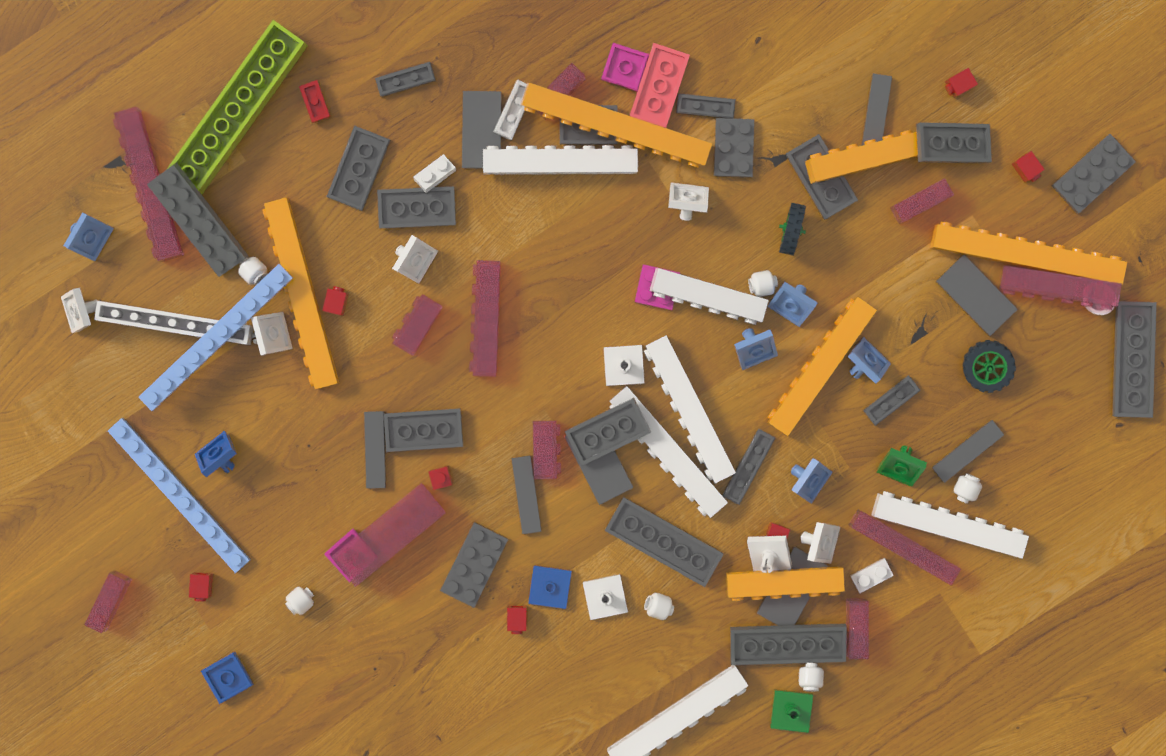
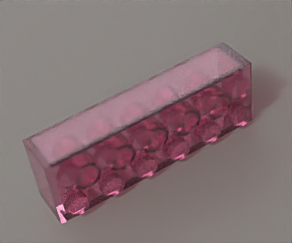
[331,483,446,587]

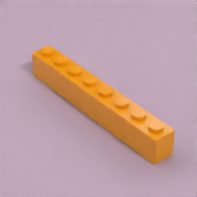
[767,297,877,436]

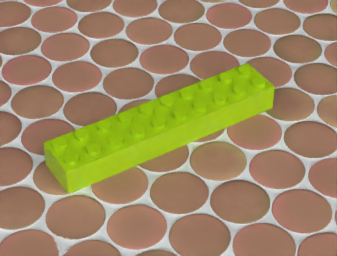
[166,20,308,195]

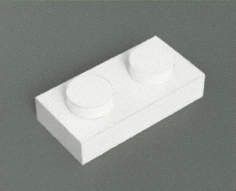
[414,154,456,193]
[850,558,894,593]

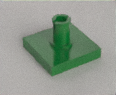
[876,446,927,487]
[770,689,813,733]

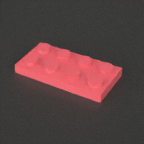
[630,43,690,128]

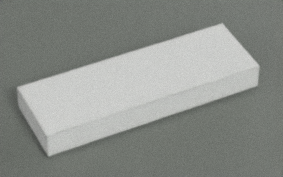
[494,80,527,140]

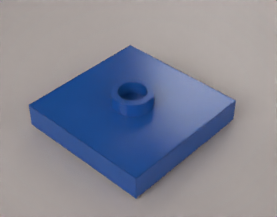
[528,565,572,609]
[201,651,254,704]

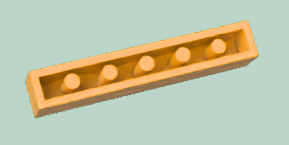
[805,130,918,184]
[726,566,845,601]

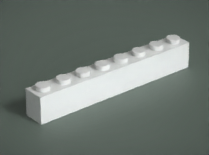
[483,145,638,175]
[94,301,254,345]
[644,336,736,483]
[609,386,728,518]
[871,491,1029,559]
[607,665,748,756]

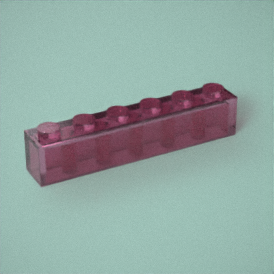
[469,260,501,377]
[999,266,1122,310]
[848,510,961,586]

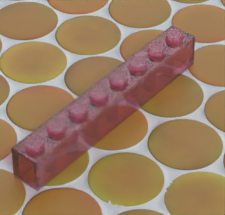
[113,107,184,262]

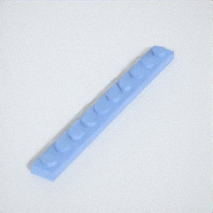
[139,264,293,411]
[108,418,251,573]

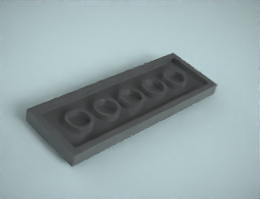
[147,162,248,277]
[1112,301,1156,418]
[605,497,724,587]
[730,624,847,665]

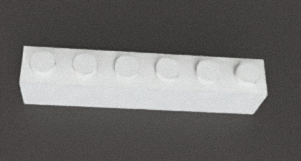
[649,268,769,325]

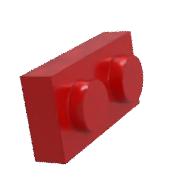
[299,80,331,123]

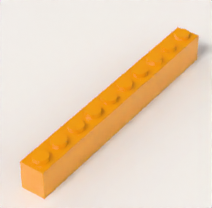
[521,83,712,168]
[263,198,340,389]
[930,222,1127,285]

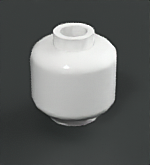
[239,257,267,285]
[748,270,778,297]
[953,473,982,503]
[285,587,314,615]
[644,593,674,620]
[799,663,824,692]

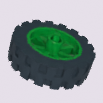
[779,203,806,256]
[963,340,1016,393]

